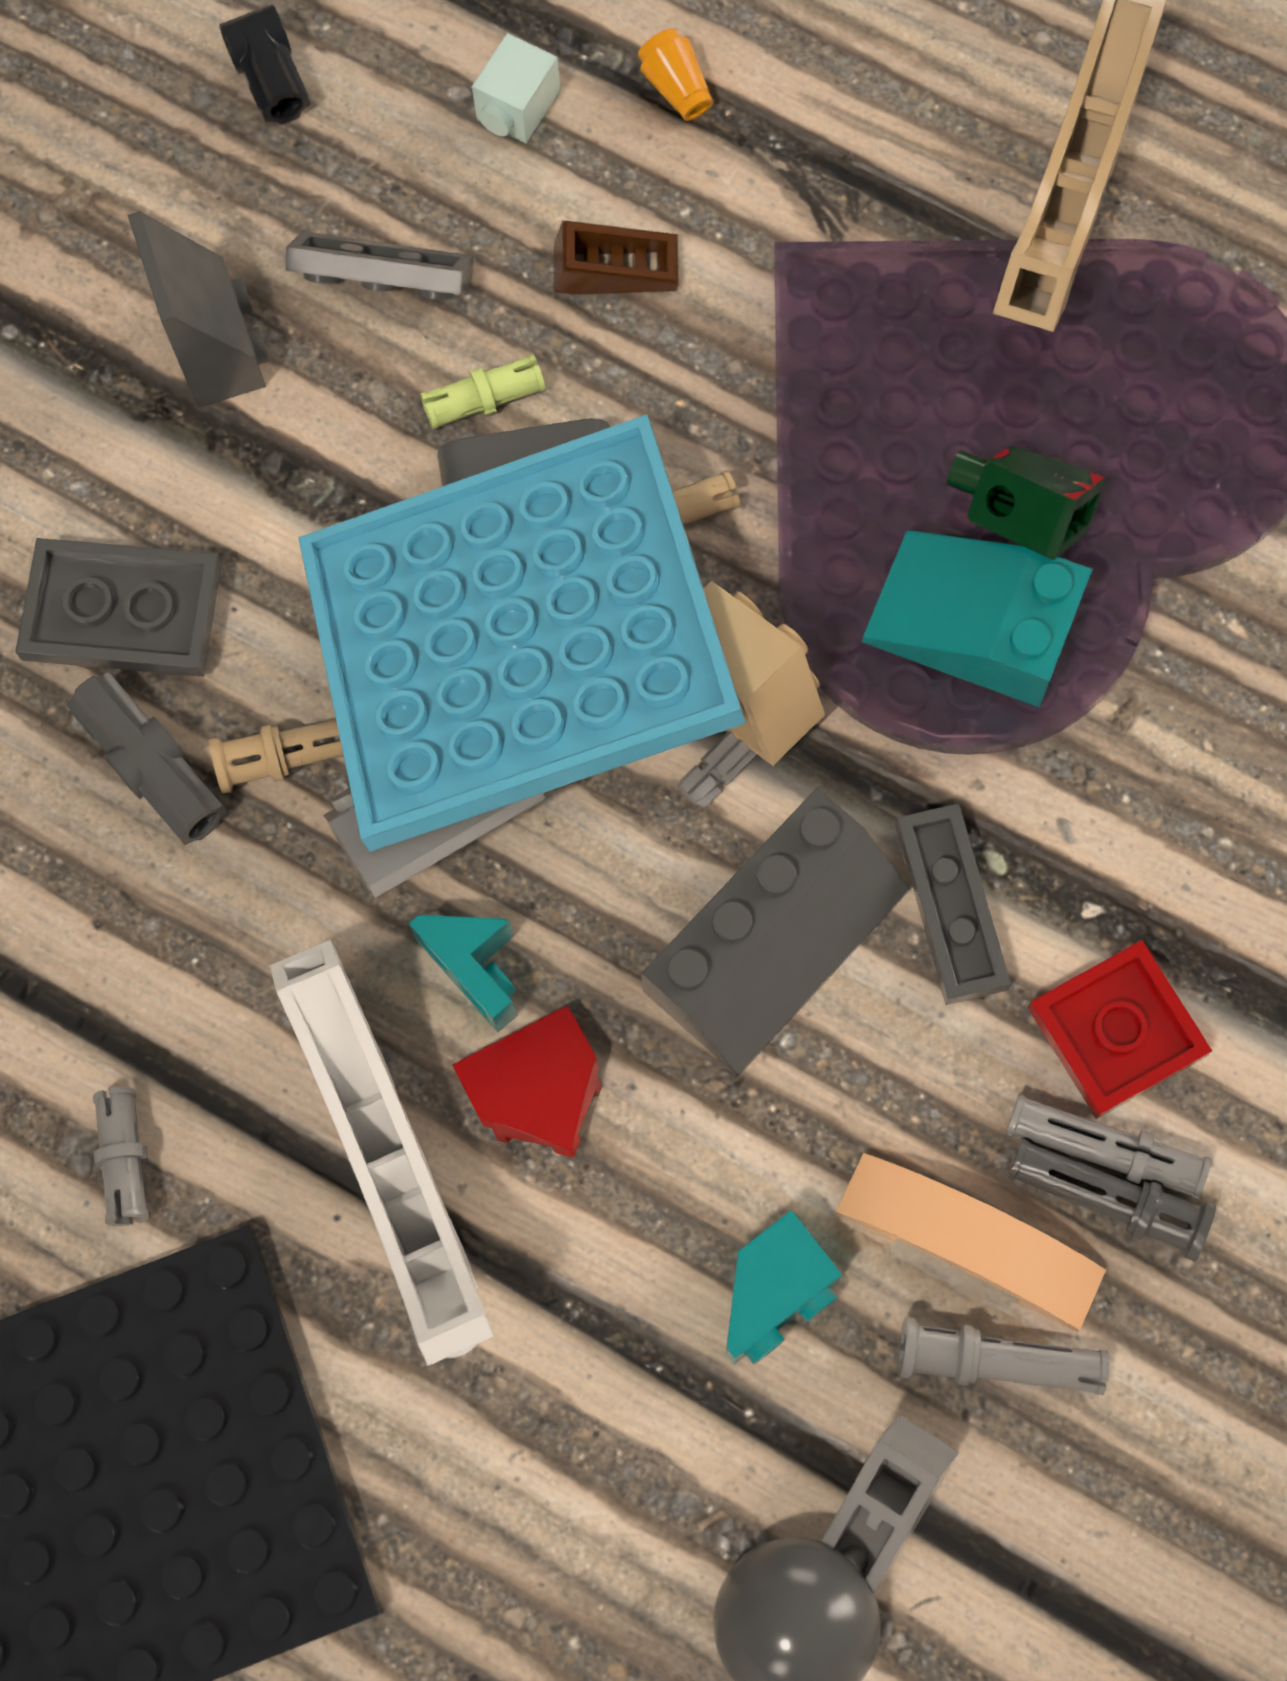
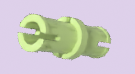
[420,354,546,430]

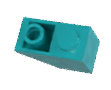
[726,1210,842,1365]

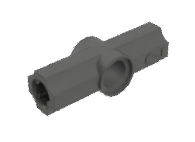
[66,672,227,845]

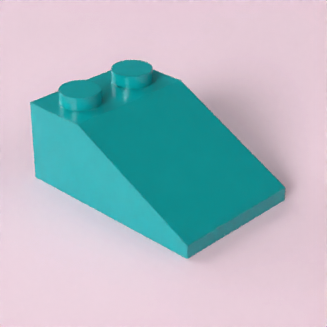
[862,530,1093,708]

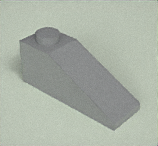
[820,1415,959,1594]

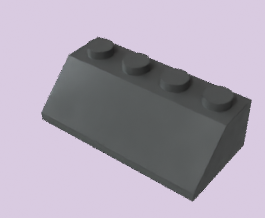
[641,788,909,1077]

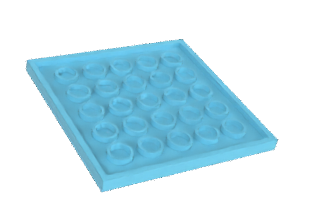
[298,414,746,852]

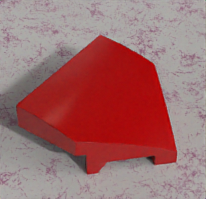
[452,1005,602,1158]

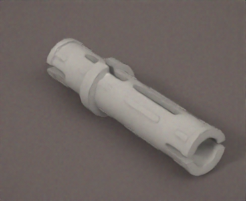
[1006,1094,1211,1200]

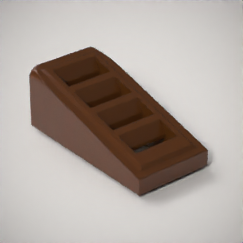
[554,220,678,294]

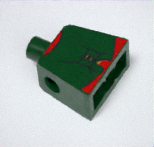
[946,446,1107,560]

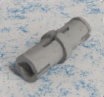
[93,1087,149,1226]

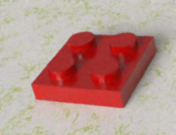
[1027,940,1212,1119]

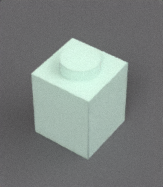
[472,33,561,143]

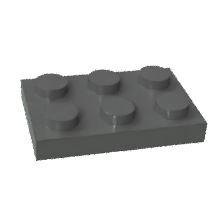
[15,538,222,677]

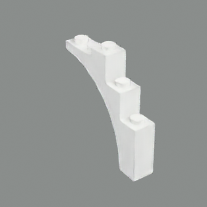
[269,939,494,1366]

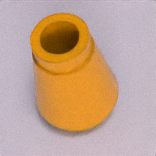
[638,28,714,121]

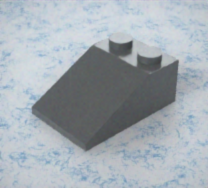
[128,211,270,408]

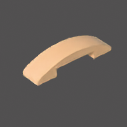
[835,1153,1106,1332]

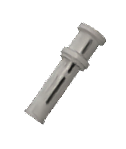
[898,1316,1109,1395]

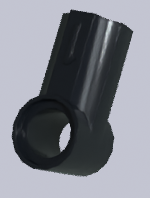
[219,4,311,125]

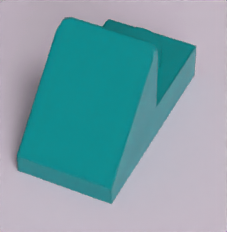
[408,915,517,1032]

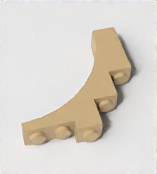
[993,0,1167,332]

